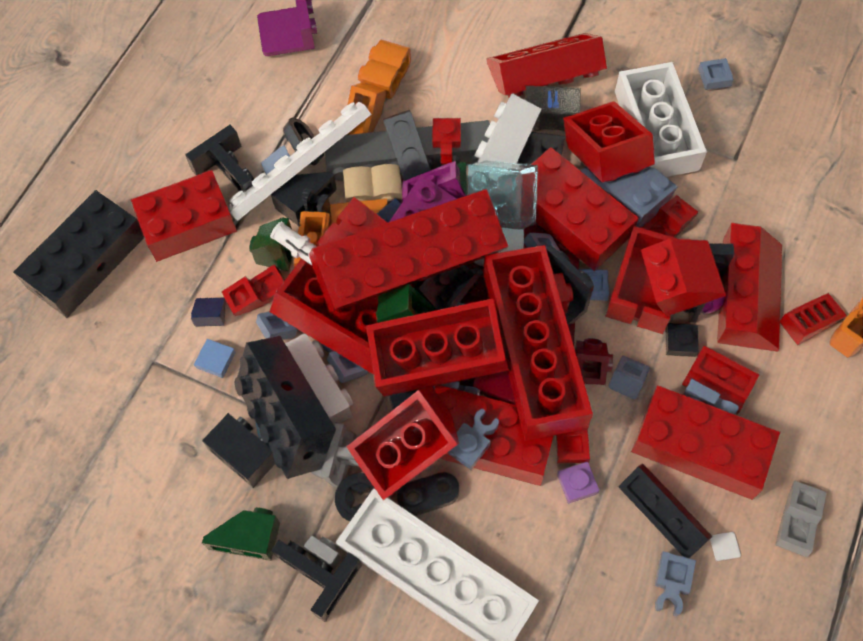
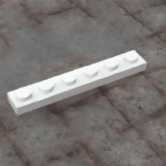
[227,102,372,221]

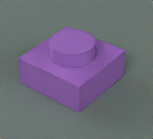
[557,462,599,504]

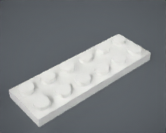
[336,488,539,641]

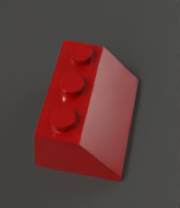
[346,386,460,500]

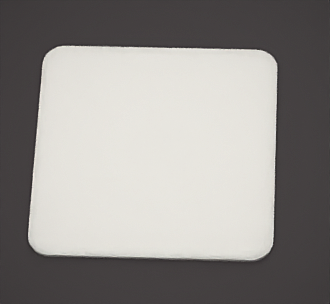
[710,532,741,561]

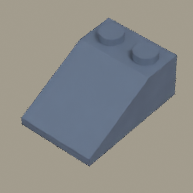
[581,167,678,228]

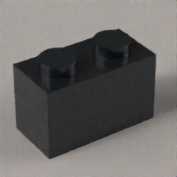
[202,413,275,488]

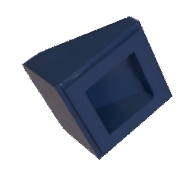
[191,297,226,327]

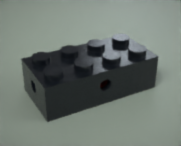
[13,190,144,318]
[234,336,336,479]

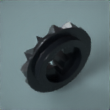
[335,473,376,522]

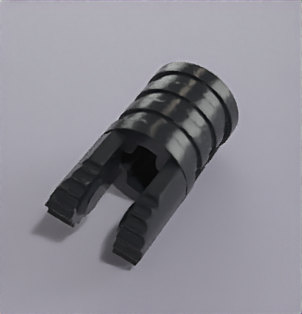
[302,188,331,217]

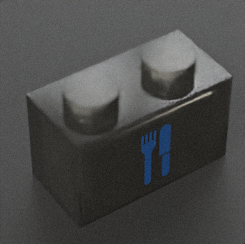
[525,86,581,132]

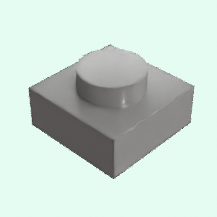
[304,535,342,570]

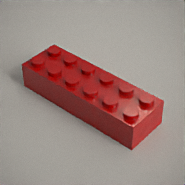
[309,189,509,313]
[484,245,593,441]

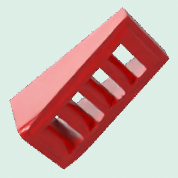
[780,293,847,345]

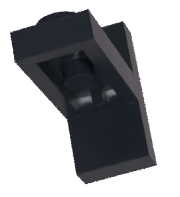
[185,124,254,192]
[271,540,362,622]

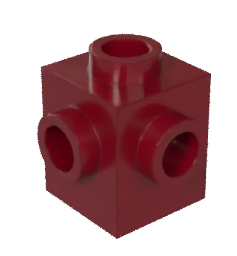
[575,338,613,385]

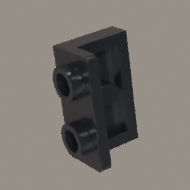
[414,265,483,310]

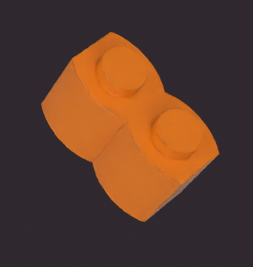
[358,39,411,99]
[830,297,863,358]

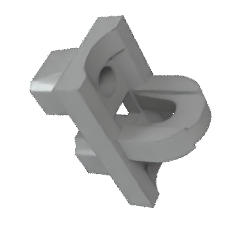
[311,423,359,487]

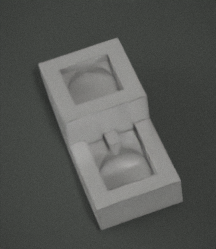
[776,481,826,558]

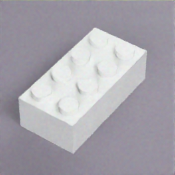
[615,62,707,177]

